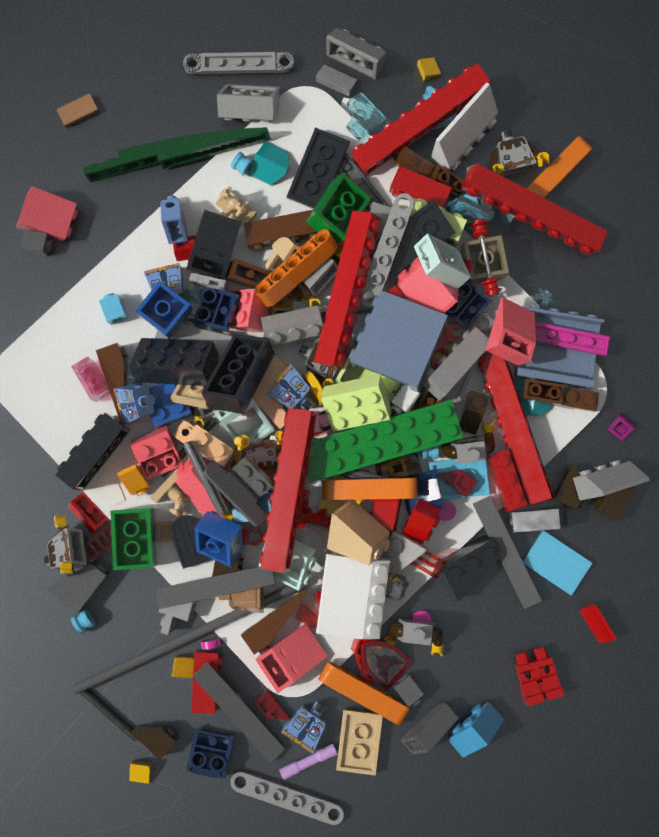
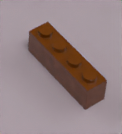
[244,209,318,251]

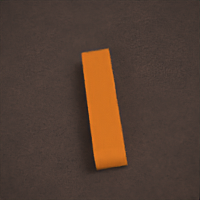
[527,135,593,198]
[255,230,338,307]
[322,478,417,500]
[318,661,411,726]

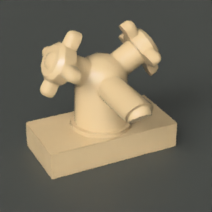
[216,186,257,228]
[150,469,189,516]

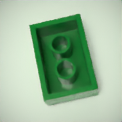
[306,173,372,244]
[110,508,157,570]

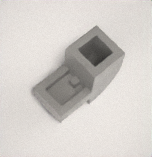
[158,602,197,635]

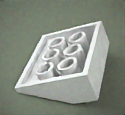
[431,82,498,171]
[316,554,390,639]

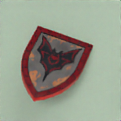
[361,641,413,691]

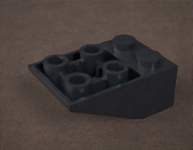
[186,209,242,280]

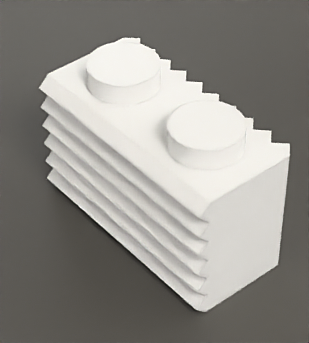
[390,384,420,415]

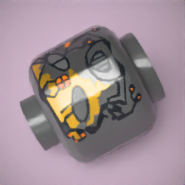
[385,572,409,601]

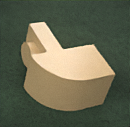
[264,237,302,272]

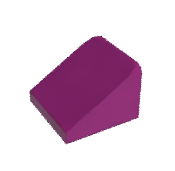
[607,412,636,441]

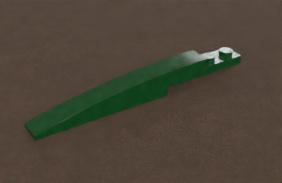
[83,127,271,183]

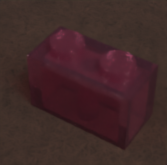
[71,356,110,402]

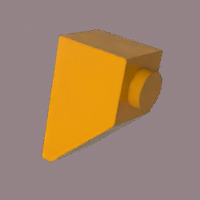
[117,464,152,497]

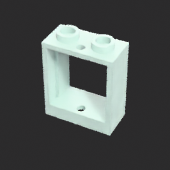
[414,233,471,289]
[214,398,275,442]
[259,540,316,591]

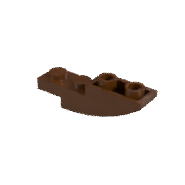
[395,147,465,199]
[523,379,599,412]

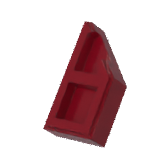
[438,470,477,497]
[253,690,291,721]

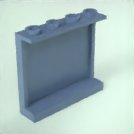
[349,290,448,392]
[514,305,604,390]

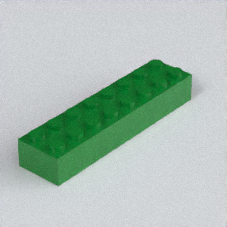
[307,400,463,483]

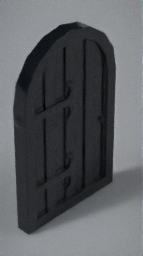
[171,515,212,569]

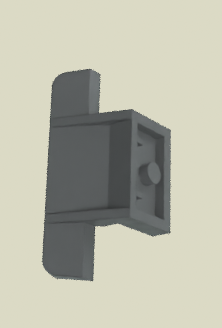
[204,455,274,527]

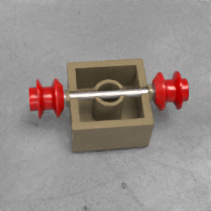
[461,219,509,297]

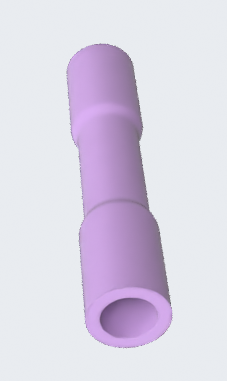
[279,743,338,780]

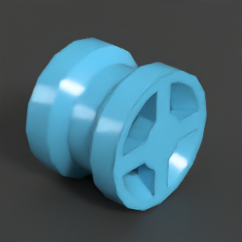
[230,152,253,176]
[421,446,439,459]
[71,609,95,634]

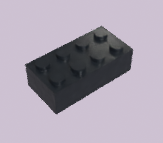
[201,334,275,414]
[129,338,219,386]
[55,413,131,491]

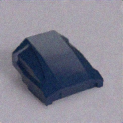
[445,281,492,330]
[192,286,240,332]
[401,469,446,516]
[186,728,234,779]

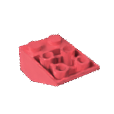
[486,297,536,365]
[255,623,328,693]

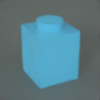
[99,293,128,325]

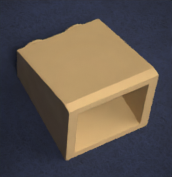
[327,500,390,565]

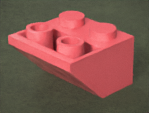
[229,289,269,333]
[130,425,183,480]

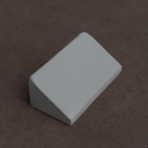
[316,65,357,97]

